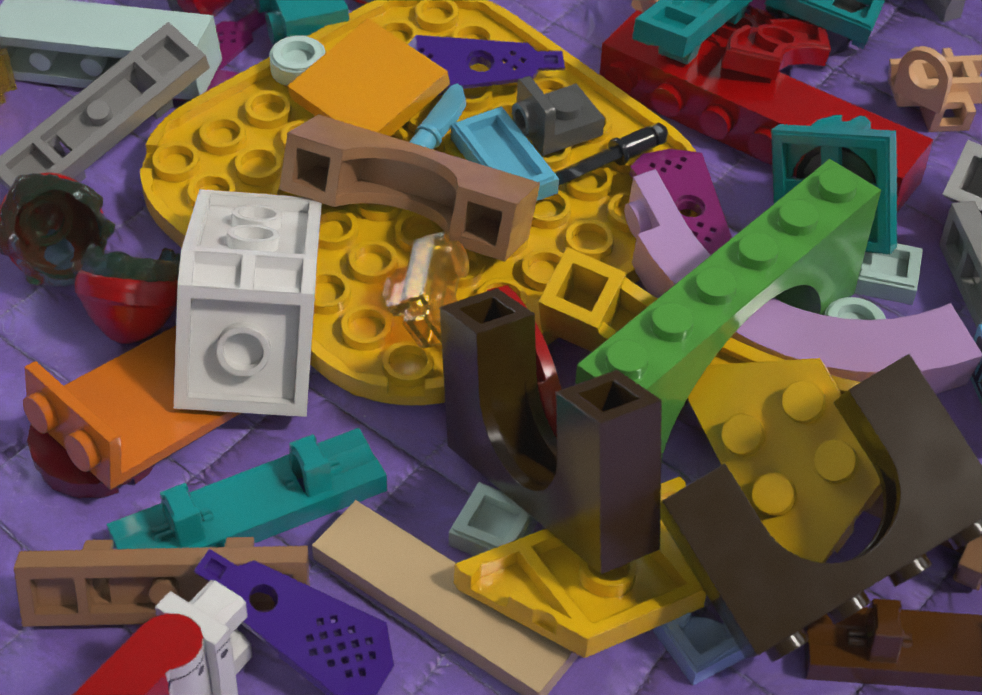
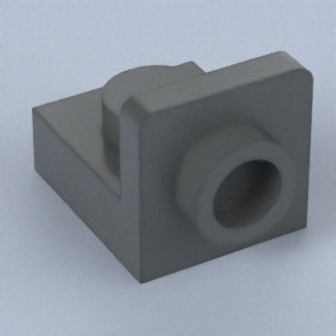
[512,76,605,156]

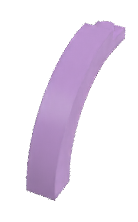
[624,169,982,394]

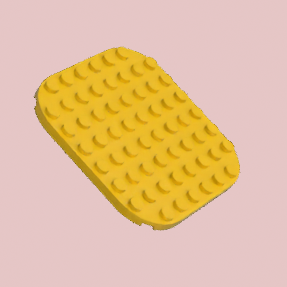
[140,0,698,405]

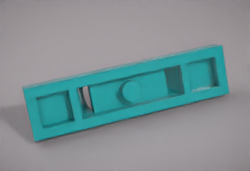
[632,0,752,64]
[107,428,388,549]

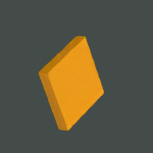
[287,18,450,137]

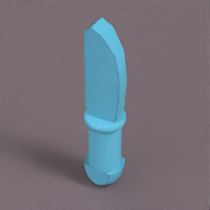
[409,84,466,149]

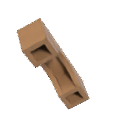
[279,114,540,262]

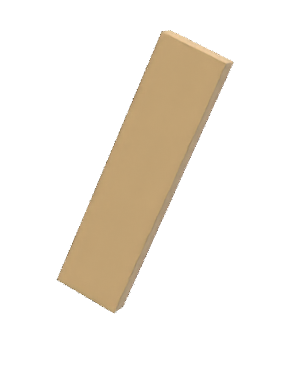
[312,500,579,695]

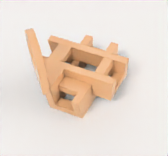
[888,46,982,132]

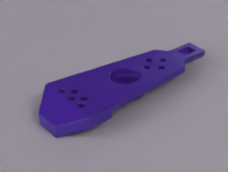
[408,35,565,96]

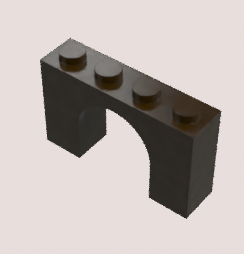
[440,288,662,575]
[661,354,982,662]

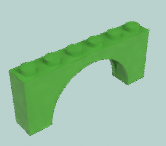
[575,159,881,462]

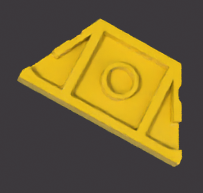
[687,358,882,563]
[453,476,706,658]

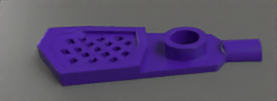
[193,549,394,695]

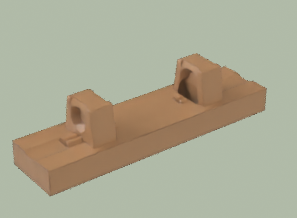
[14,537,310,627]

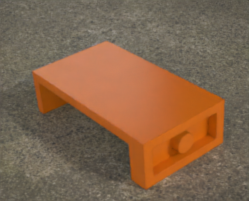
[23,326,241,490]

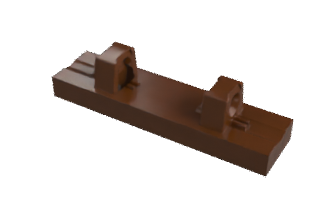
[803,598,982,692]

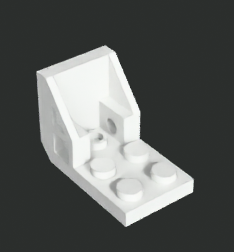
[173,189,322,417]

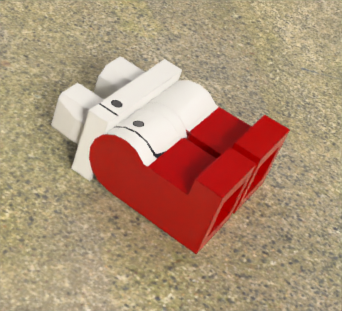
[73,580,252,695]

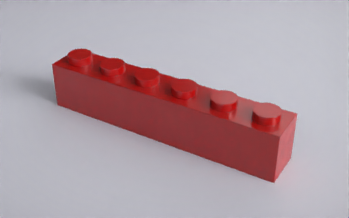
[599,10,934,213]

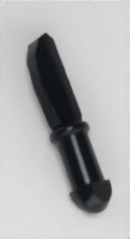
[554,122,668,185]

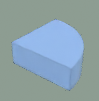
[653,612,745,685]

